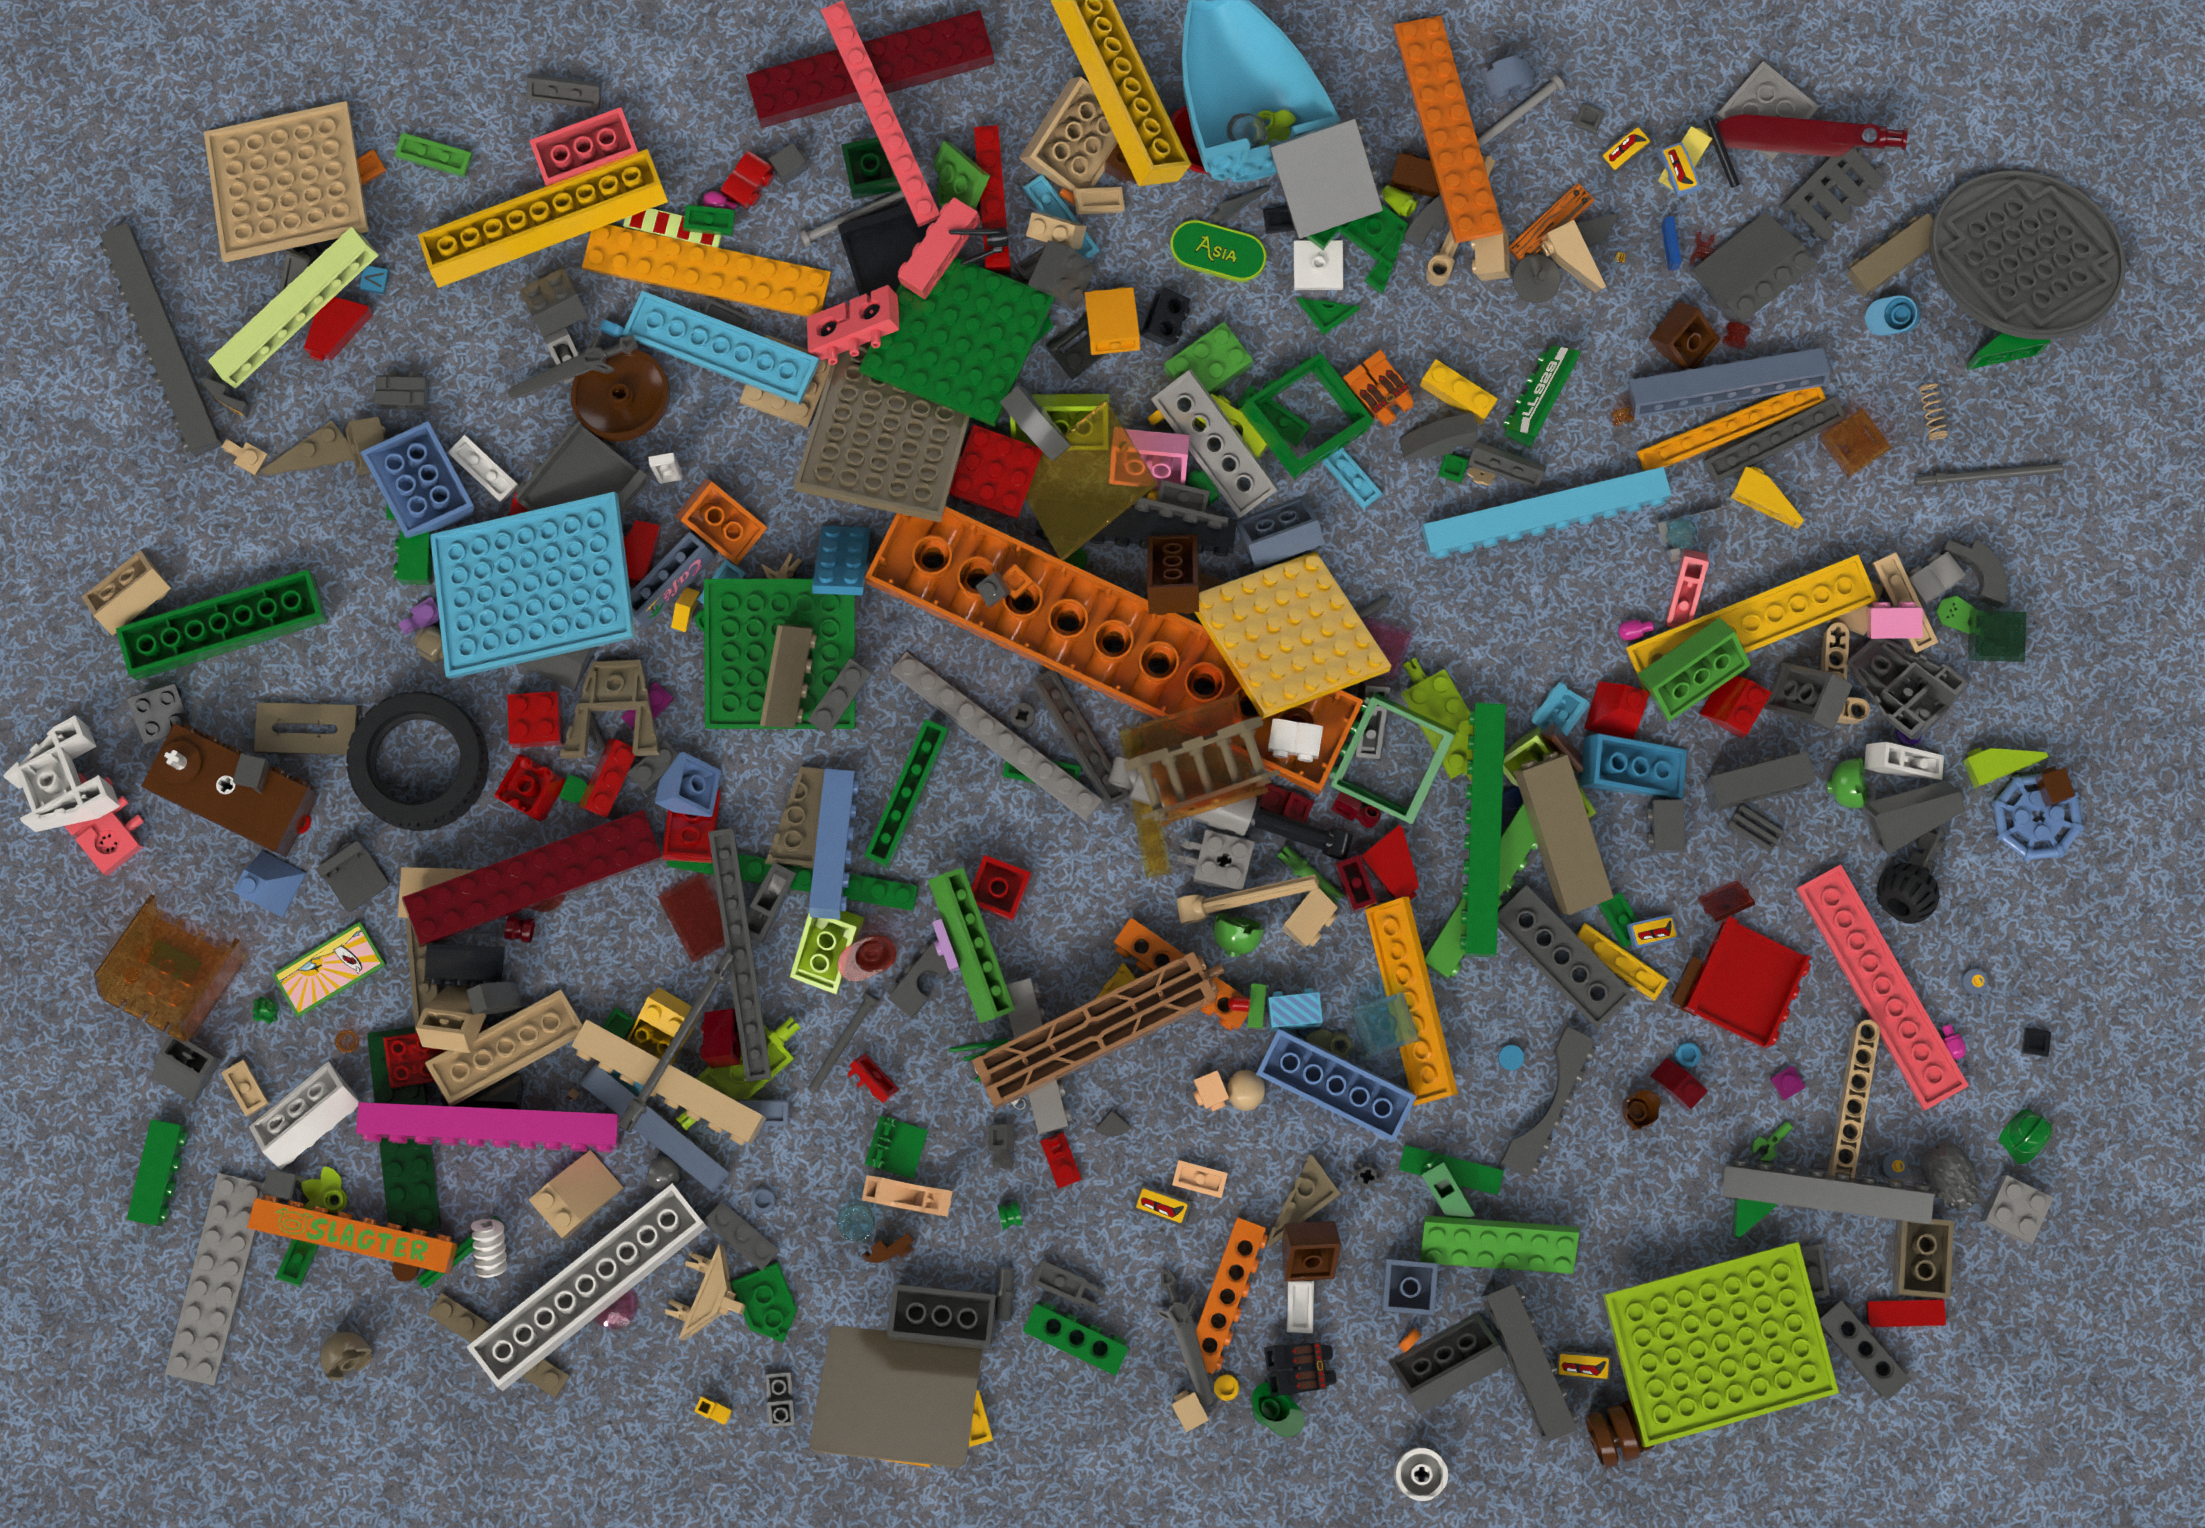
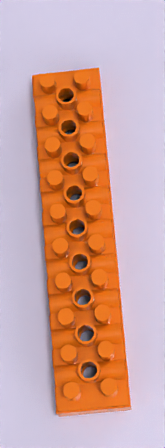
[865,507,1364,795]

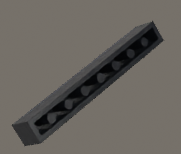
[1036,500,1236,557]

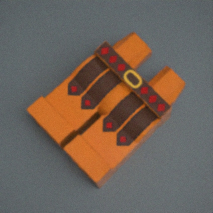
[1343,349,1414,427]

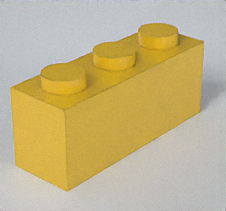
[1420,359,1498,426]

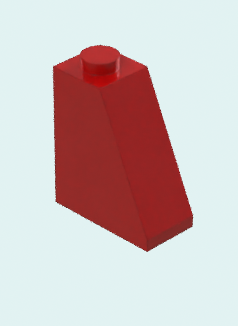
[304,297,373,362]
[1361,824,1419,901]

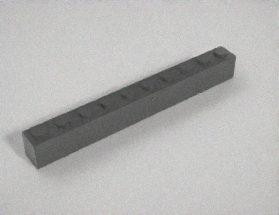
[99,222,223,457]

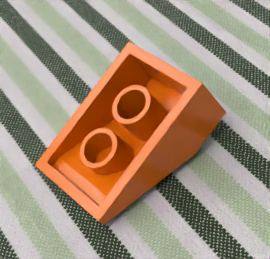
[674,478,767,566]

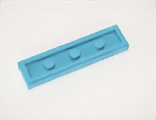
[1023,174,1100,260]

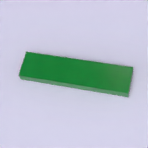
[1398,1145,1504,1196]

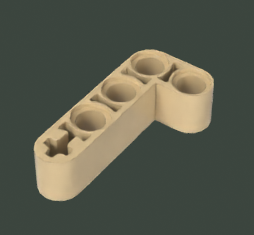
[1821,622,1870,724]

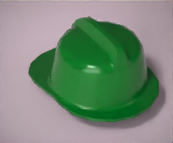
[1998,1109,2052,1165]
[1251,1382,1305,1437]

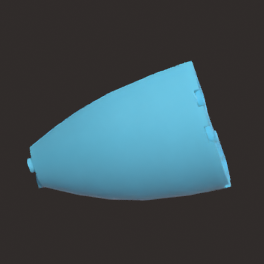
[1182,0,1341,182]

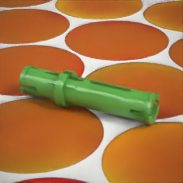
[1277,845,1344,904]

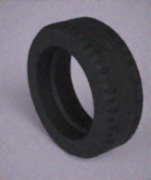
[346,691,489,831]

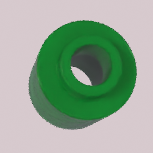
[1185,469,1220,506]

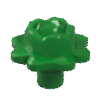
[252,996,278,1025]

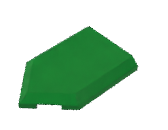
[731,1262,797,1343]

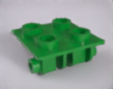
[865,1116,928,1179]

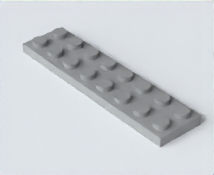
[165,1173,264,1386]

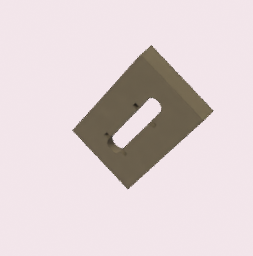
[254,703,358,755]

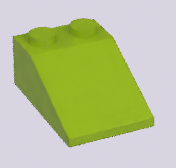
[790,911,865,994]

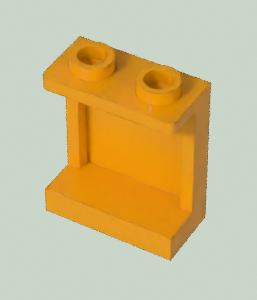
[1084,287,1140,355]

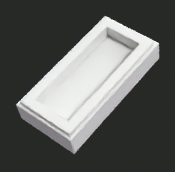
[1287,1281,1314,1333]

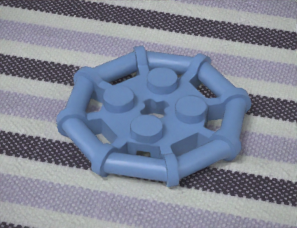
[1991,773,2085,862]

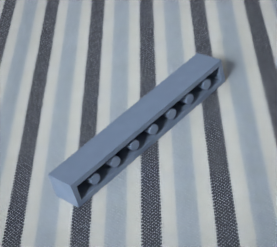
[1628,348,1830,418]

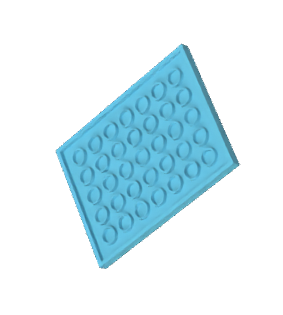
[430,492,636,679]

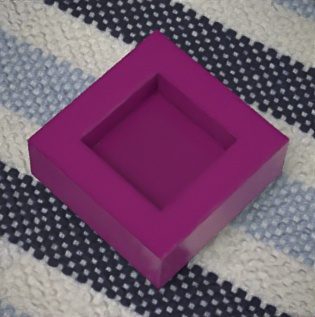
[1770,1066,1806,1101]

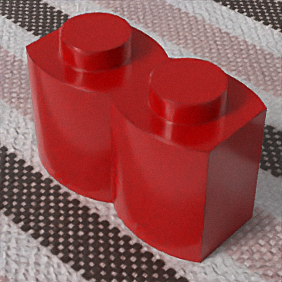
[721,150,775,210]

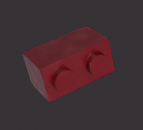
[1334,855,1377,914]
[700,1008,741,1068]

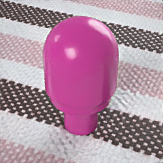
[703,191,737,210]
[1618,619,1654,641]
[1942,1024,1966,1060]

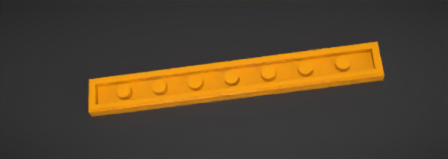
[1636,387,1827,471]

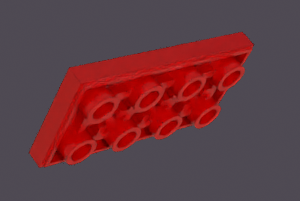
[383,1023,486,1089]

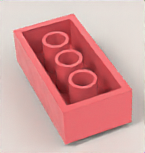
[529,107,638,186]

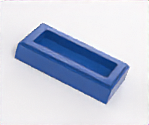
[1661,216,1682,271]

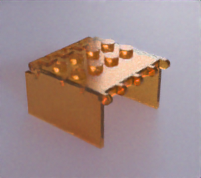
[1131,694,1268,827]
[94,894,248,1042]

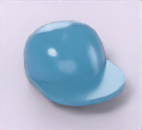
[1865,295,1921,336]

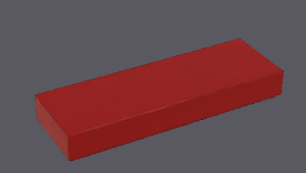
[1866,1300,1946,1327]

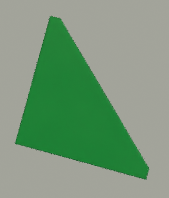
[1296,297,1360,336]

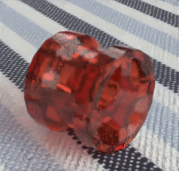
[1722,322,1751,349]

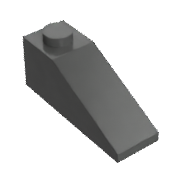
[1355,678,1390,759]

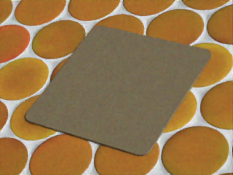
[809,1326,982,1468]

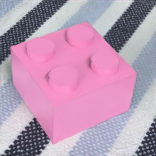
[1867,601,1923,639]

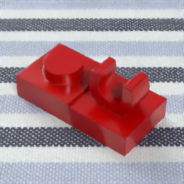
[847,1053,900,1103]
[1040,1132,1082,1189]

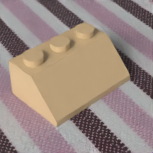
[82,550,171,636]

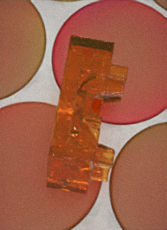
[1820,408,1892,479]

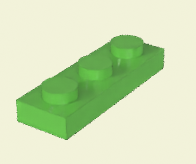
[394,132,473,178]

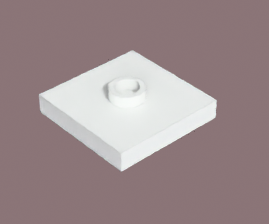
[1293,240,1343,290]

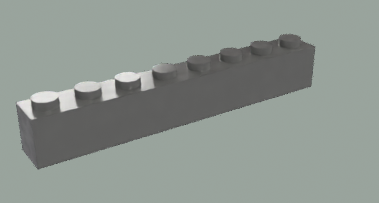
[1722,1159,1935,1224]

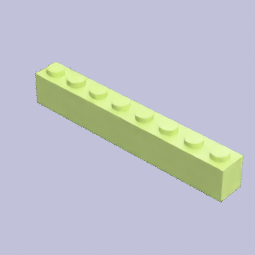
[208,227,379,389]

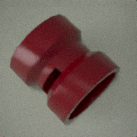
[504,915,535,944]

